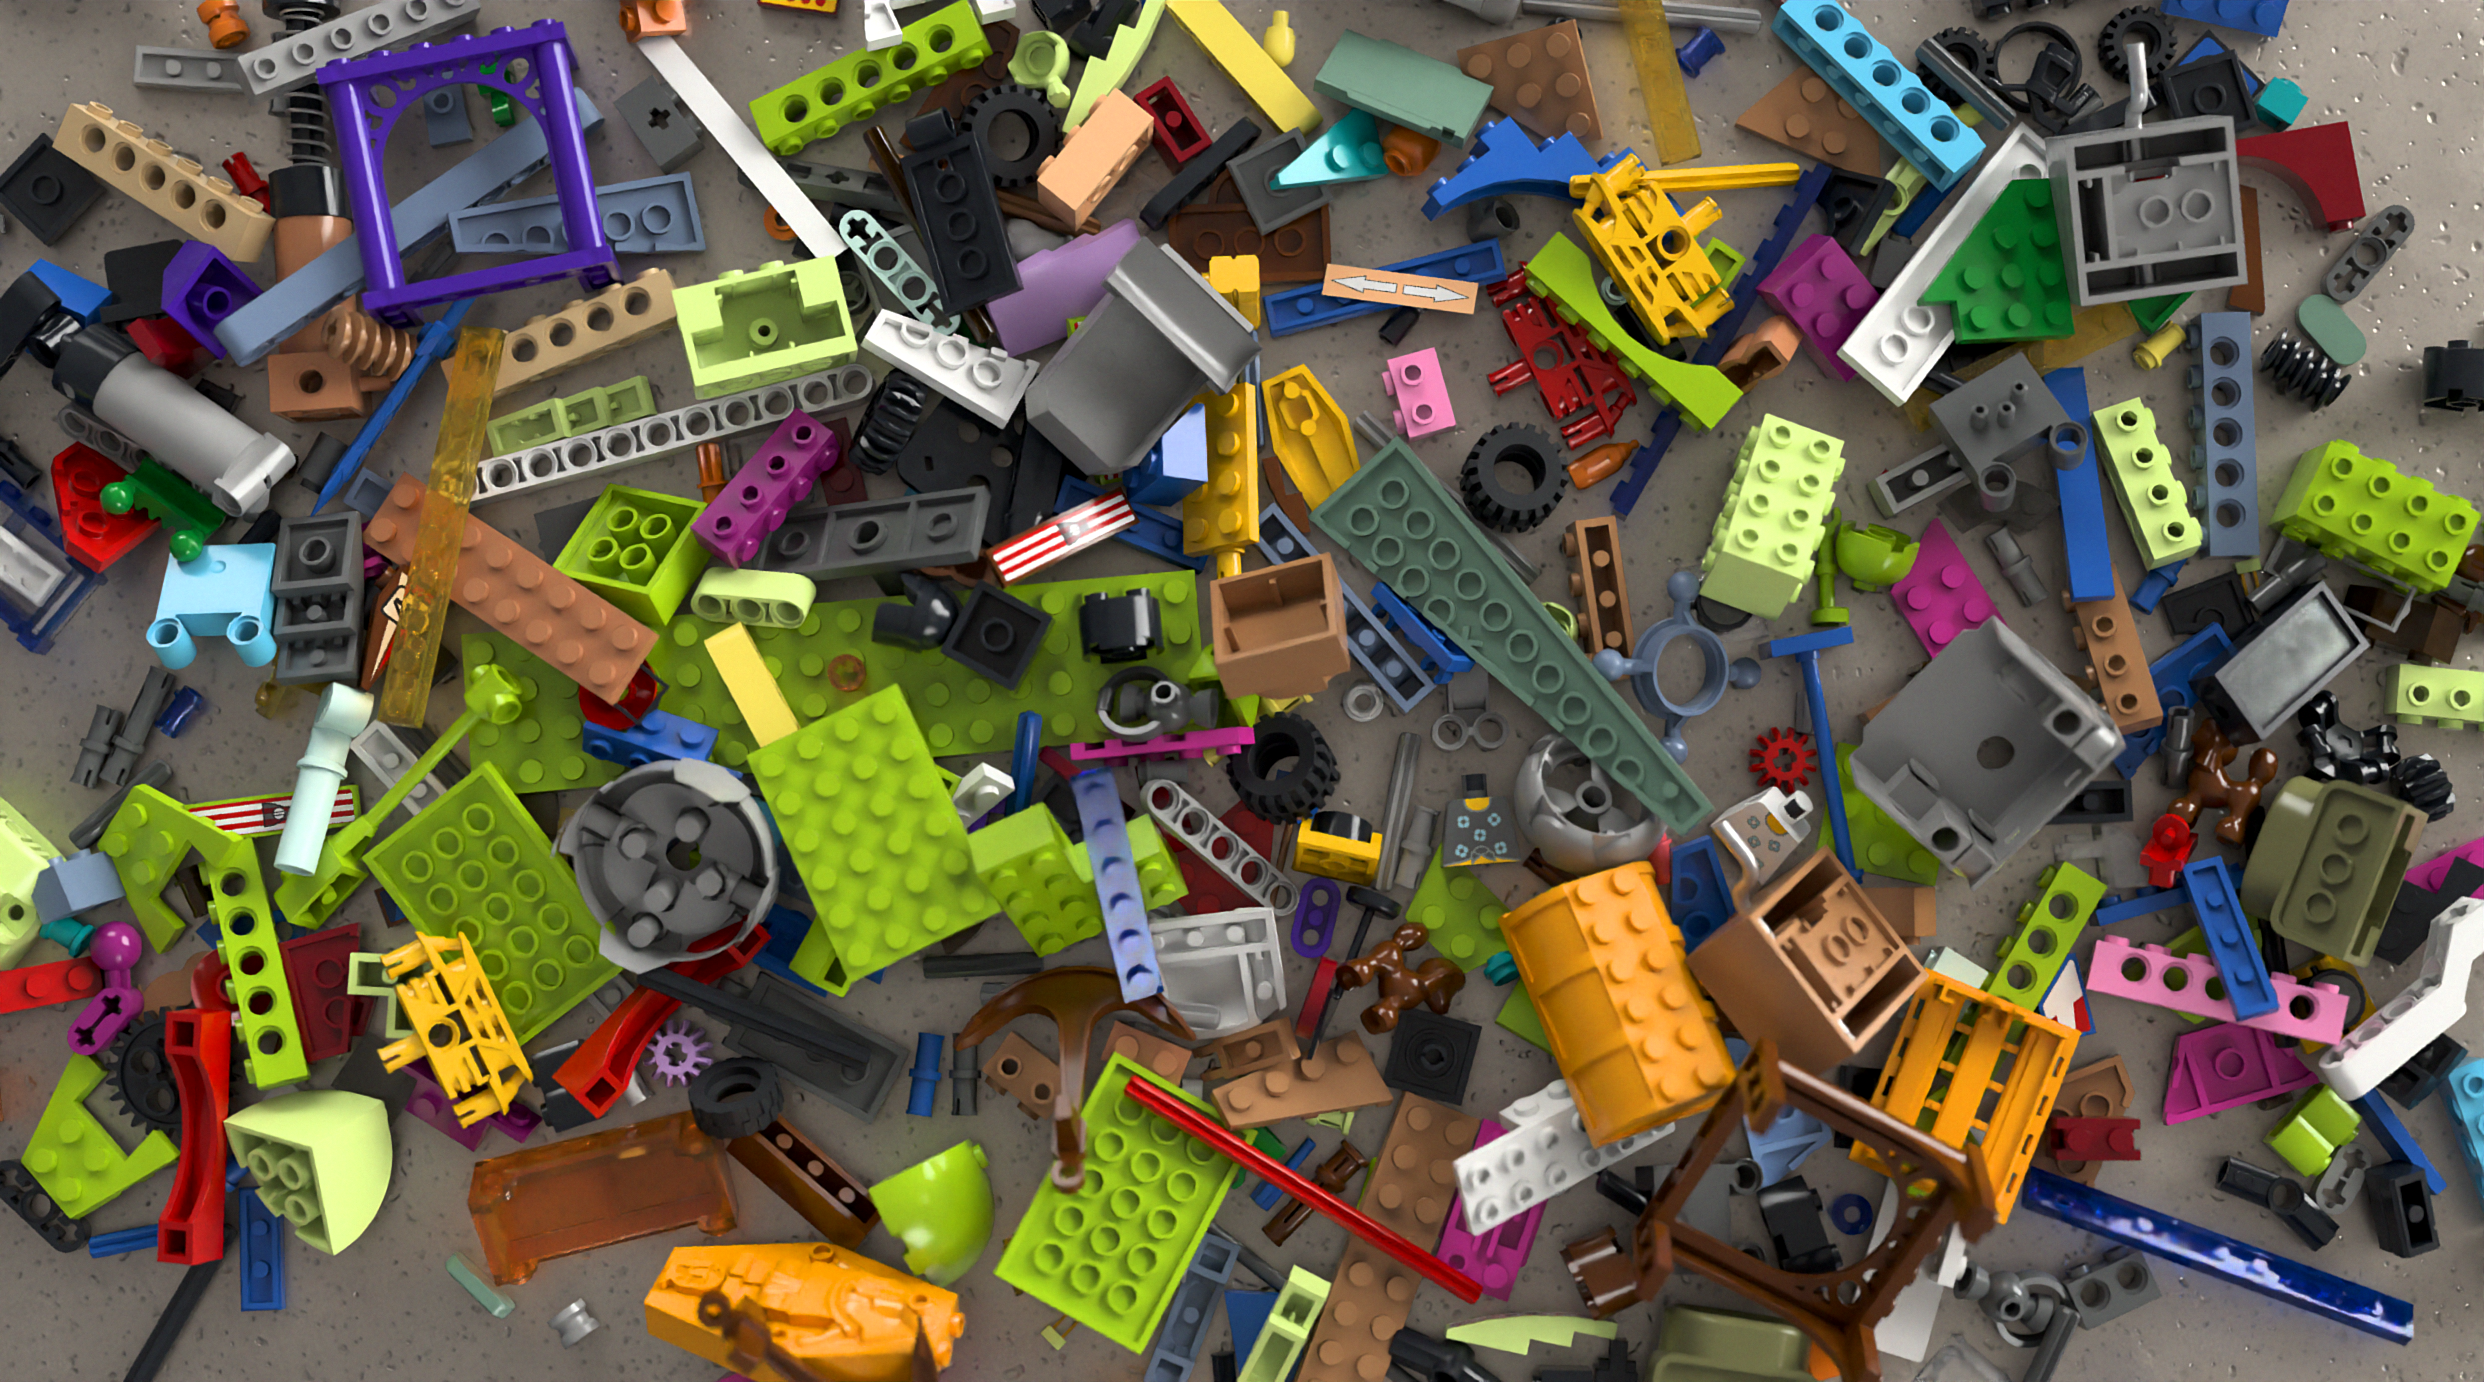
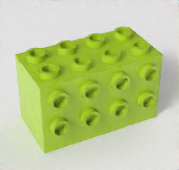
[2268,439,2482,598]

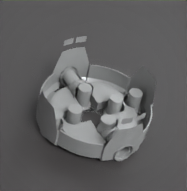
[550,757,781,974]

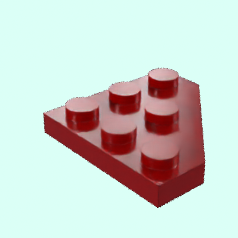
[50,441,162,574]
[1176,800,1274,916]

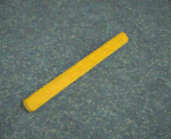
[1569,162,1800,199]

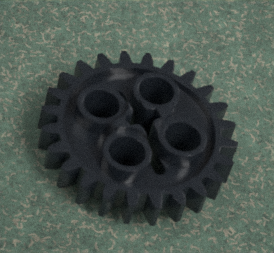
[106,1005,243,1139]

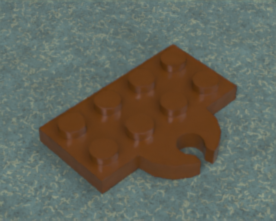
[1168,169,1331,285]

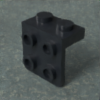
[99,239,184,334]

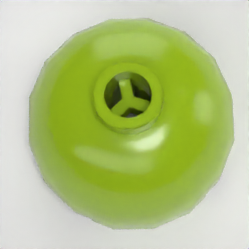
[1835,520,1920,592]

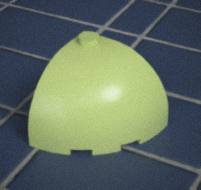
[223,1089,392,1255]

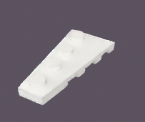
[861,309,1041,429]

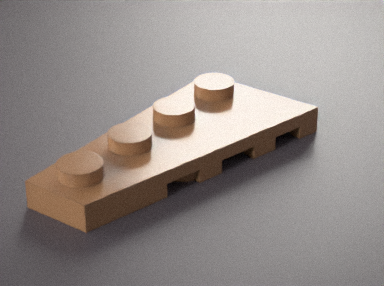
[1209,1030,1394,1132]

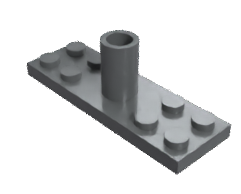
[751,486,991,597]

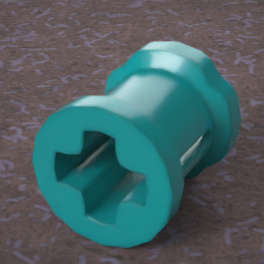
[39,917,96,958]

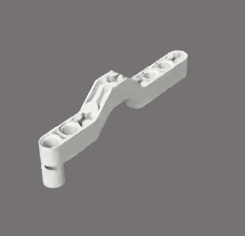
[2319,896,2484,1101]

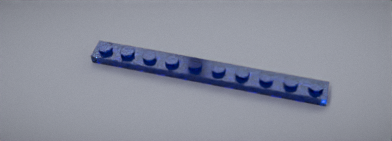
[1609,162,1832,522]
[2021,1166,2414,1346]

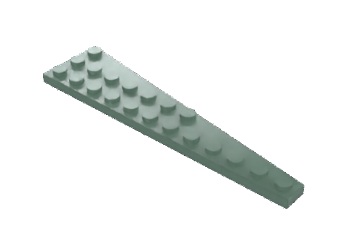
[1308,436,1715,836]

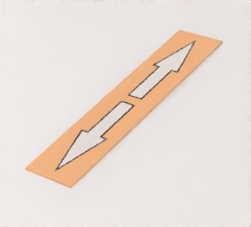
[1322,264,1479,315]

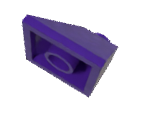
[161,239,265,360]

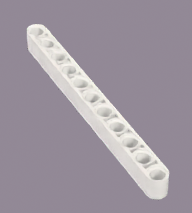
[442,364,877,508]

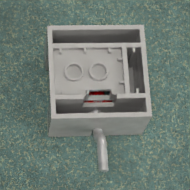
[2045,43,2248,306]

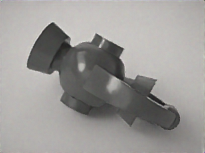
[1095,666,1219,743]
[1953,1260,2071,1348]

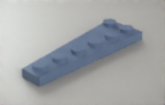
[446,171,706,255]

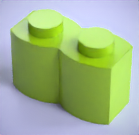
[2262,1082,2362,1178]

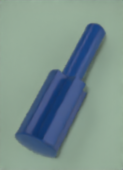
[1249,1138,1316,1212]

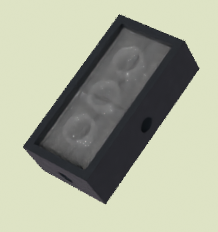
[2187,579,2370,748]

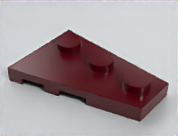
[278,922,362,1063]

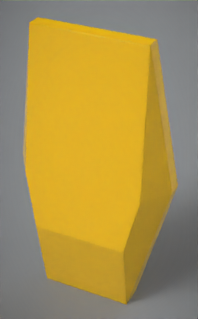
[1261,363,1361,512]

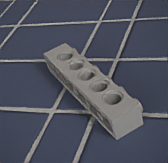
[233,0,481,107]

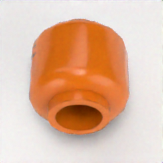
[1382,124,1442,176]

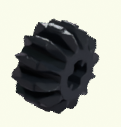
[2389,753,2456,824]

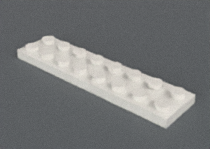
[1836,121,2049,407]

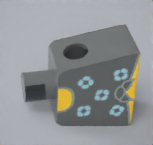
[1440,773,1521,868]

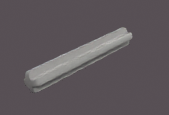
[1371,732,1421,892]

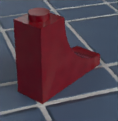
[2235,121,2366,234]
[126,317,217,380]

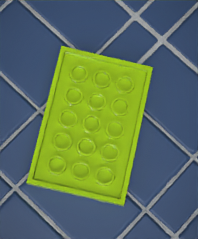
[745,684,1003,983]
[361,761,625,1047]
[992,1051,1258,1355]

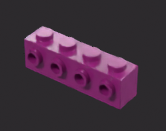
[690,407,841,571]

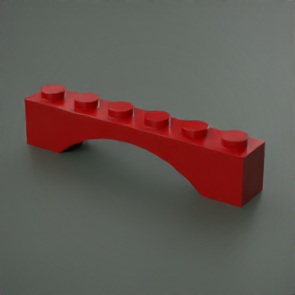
[552,914,771,1119]
[157,1008,232,1265]

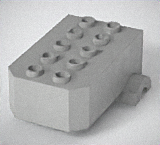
[1025,236,1263,475]

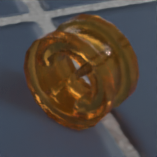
[827,654,867,692]

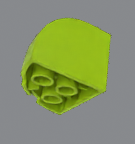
[868,1138,995,1288]

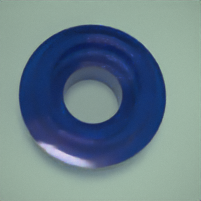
[1831,1193,1873,1235]

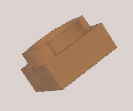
[1210,552,1350,700]

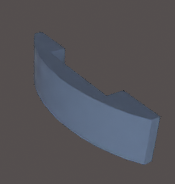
[1142,1232,1241,1382]

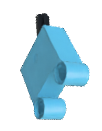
[147,509,283,670]

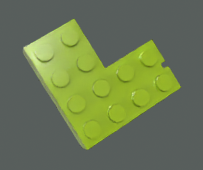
[967,802,1189,958]

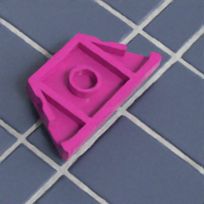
[1887,517,2011,661]
[2162,1022,2320,1126]

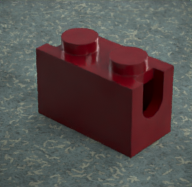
[1133,75,1213,176]
[2046,1115,2141,1161]

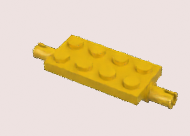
[1181,380,1259,579]

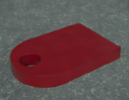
[1293,955,1338,1040]

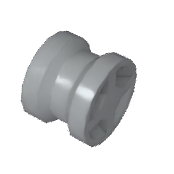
[547,1298,600,1349]

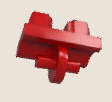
[2139,814,2199,888]

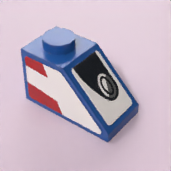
[2034,952,2097,1037]

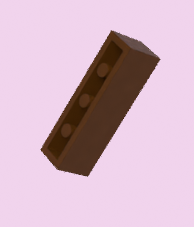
[725,1114,882,1252]

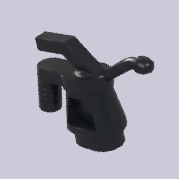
[1986,42,2096,133]

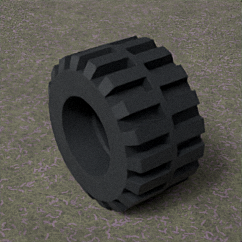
[956,84,1063,188]
[1460,422,1569,534]
[1226,712,1338,825]

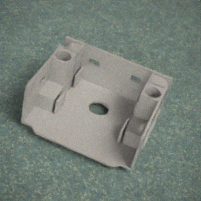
[1849,615,2126,892]

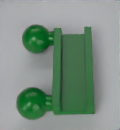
[100,456,228,562]

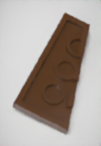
[899,20,1021,169]

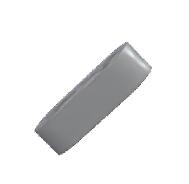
[2310,1141,2373,1215]

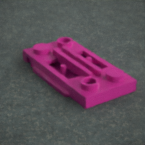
[1435,1118,1549,1302]

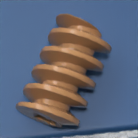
[321,306,417,381]

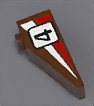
[356,563,443,692]

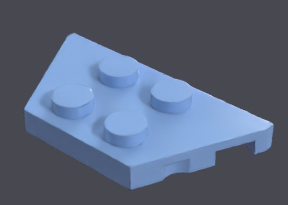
[1723,1037,1833,1189]

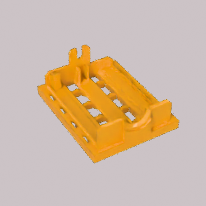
[1846,967,2082,1225]

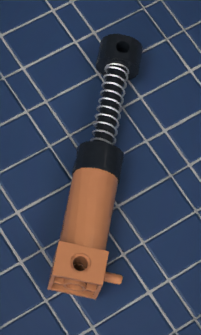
[262,0,395,424]

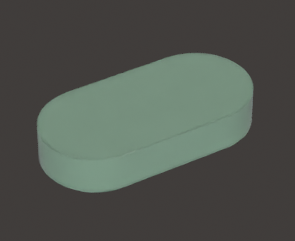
[2295,294,2366,367]
[445,1251,515,1319]

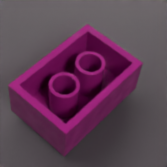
[1755,233,1881,383]

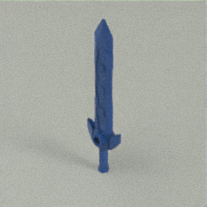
[310,297,479,517]

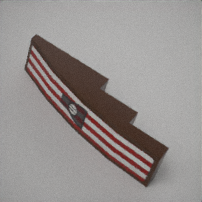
[983,486,1140,590]

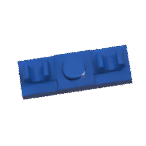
[1370,582,1477,685]

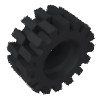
[2097,5,2178,84]
[1916,27,1995,106]

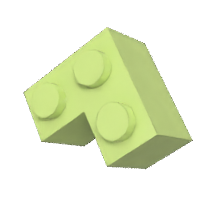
[347,952,442,1040]

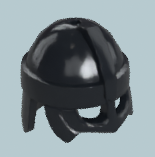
[872,569,963,654]

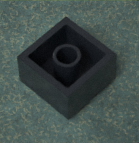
[940,579,1056,694]

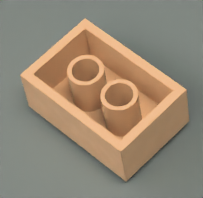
[1036,88,1154,232]

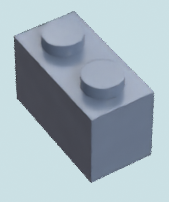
[31,848,127,925]

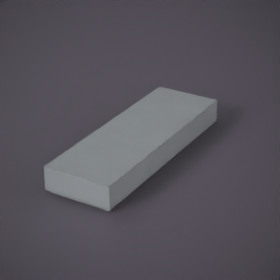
[132,45,247,95]

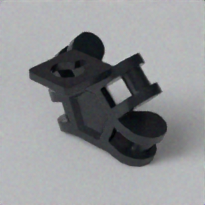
[2296,690,2401,787]

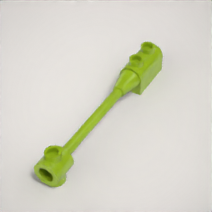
[274,664,523,930]

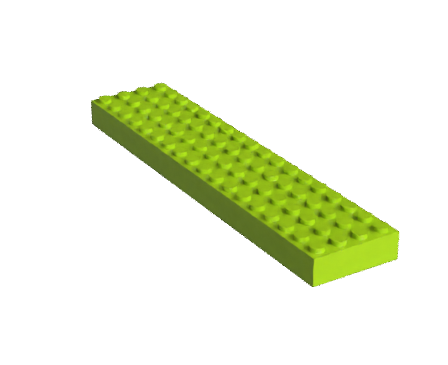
[461,570,1209,796]

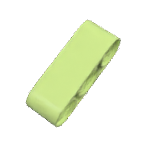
[691,567,817,628]

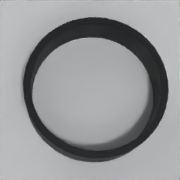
[1990,21,2082,114]

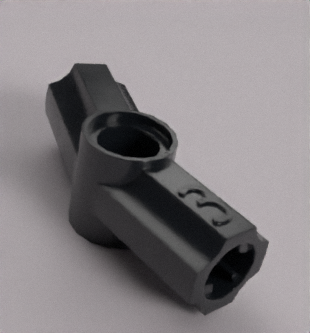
[2215,1155,2340,1252]
[1388,1326,1502,1382]

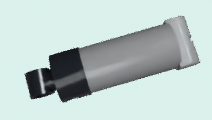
[26,312,296,523]

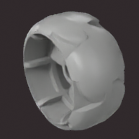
[1514,729,1668,877]

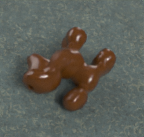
[2166,717,2278,850]
[1335,922,1466,1035]

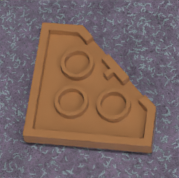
[1457,19,1604,144]
[2022,1054,2135,1214]

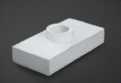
[0,525,67,607]

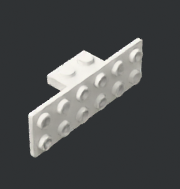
[1453,1079,1675,1236]
[1852,1126,1989,1362]

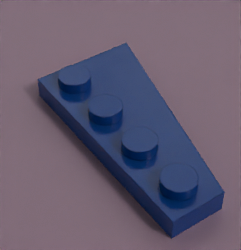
[2096,622,2231,780]

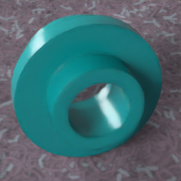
[1483,951,1520,987]

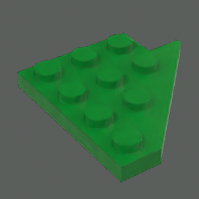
[1917,178,2075,345]

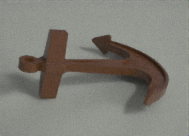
[952,966,1197,1195]
[696,1290,939,1382]

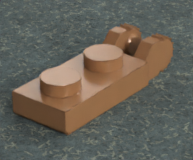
[1192,1017,1301,1083]

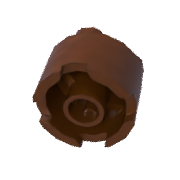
[1559,1223,1643,1321]

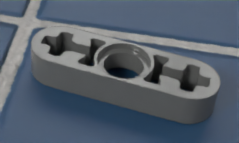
[2320,205,2415,305]

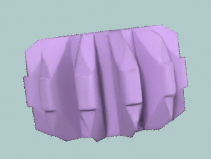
[643,1019,714,1088]

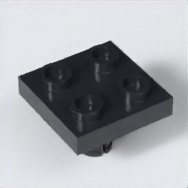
[1383,1008,1482,1106]

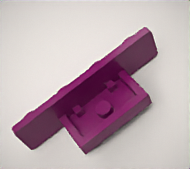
[386,1039,542,1152]

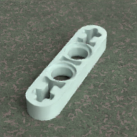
[839,210,961,336]

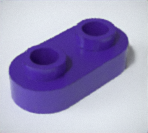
[1290,877,1341,958]

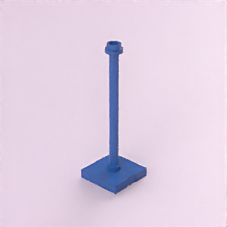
[1758,626,1865,885]

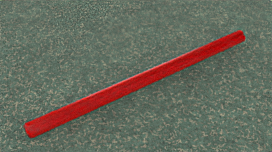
[1123,1076,1483,1305]

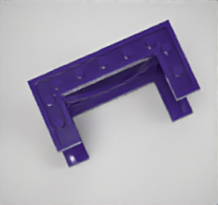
[316,19,625,330]

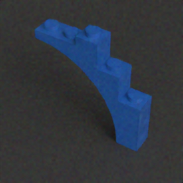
[1421,116,1686,247]

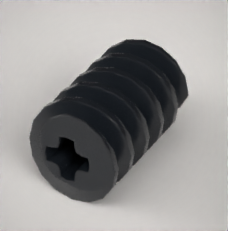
[2258,327,2352,413]

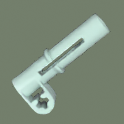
[274,682,374,876]

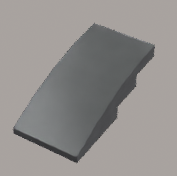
[271,511,365,686]

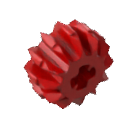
[1747,727,1817,795]

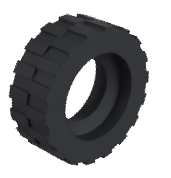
[688,1056,784,1140]

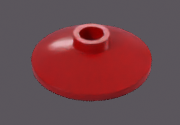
[578,659,657,731]
[191,949,273,1027]

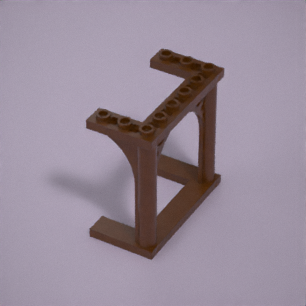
[1631,1036,1999,1382]

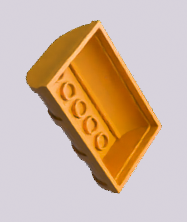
[1497,861,1737,1150]

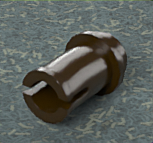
[174,864,214,919]

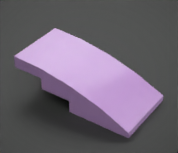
[985,218,1140,358]

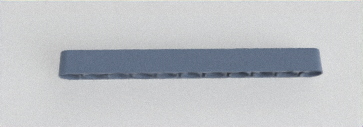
[213,87,605,367]

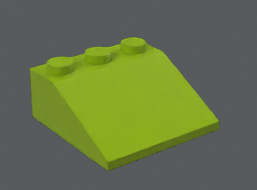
[552,483,713,626]

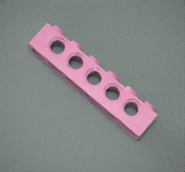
[2084,934,2349,1046]

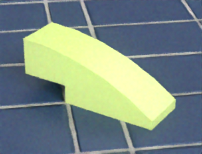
[1236,1265,1331,1382]

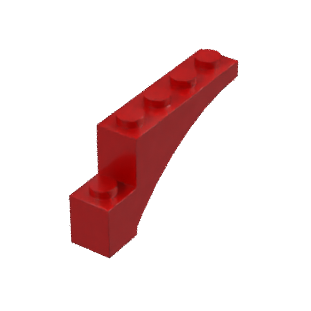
[0,956,103,1015]

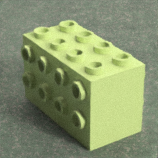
[1698,413,1846,622]

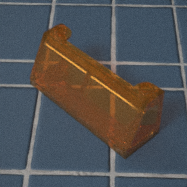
[467,1109,739,1287]

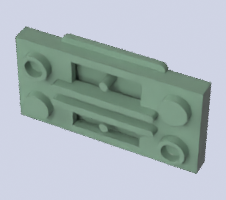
[1313,28,1494,150]

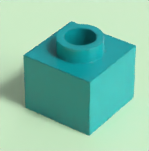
[2253,77,2309,133]

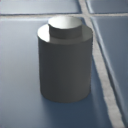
[297,431,349,495]

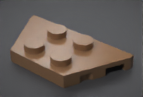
[1734,65,1881,178]

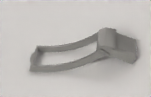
[2262,534,2418,633]

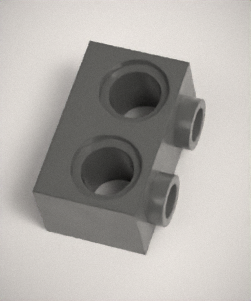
[2059,1244,2162,1331]

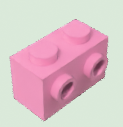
[1381,347,1456,443]

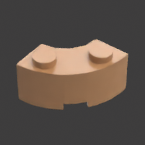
[1861,887,1936,945]

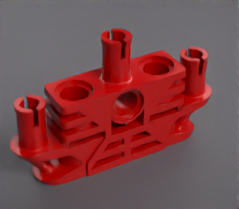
[1485,261,1637,451]

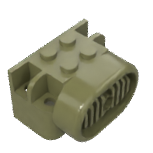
[2240,776,2429,969]
[1643,1304,1818,1382]

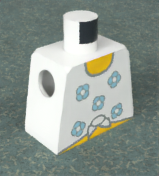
[1709,786,1813,886]

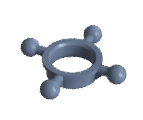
[1592,571,1761,765]

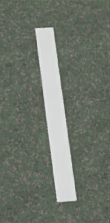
[635,35,849,258]

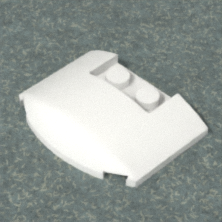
[1112,907,1288,1039]

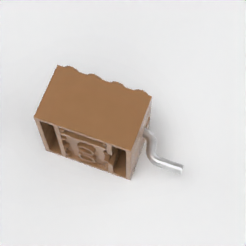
[1684,819,1929,1076]

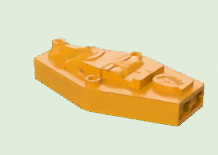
[644,1242,965,1382]

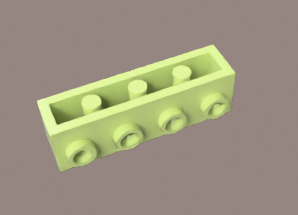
[2090,397,2203,571]
[2383,664,2484,733]

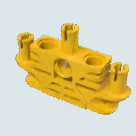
[1572,153,1735,346]
[377,931,534,1129]

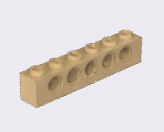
[52,101,276,263]
[440,268,678,413]

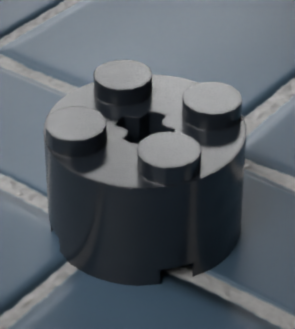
[2421,340,2484,412]
[1077,588,1165,664]

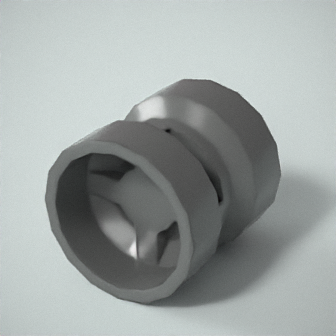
[839,271,871,317]

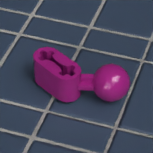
[67,921,145,1055]

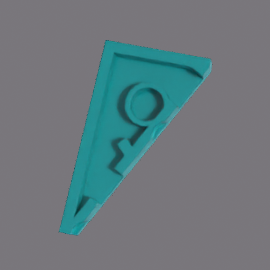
[1269,107,1389,190]

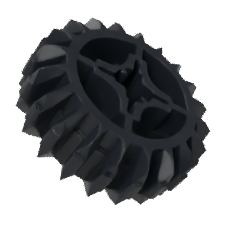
[848,368,928,476]

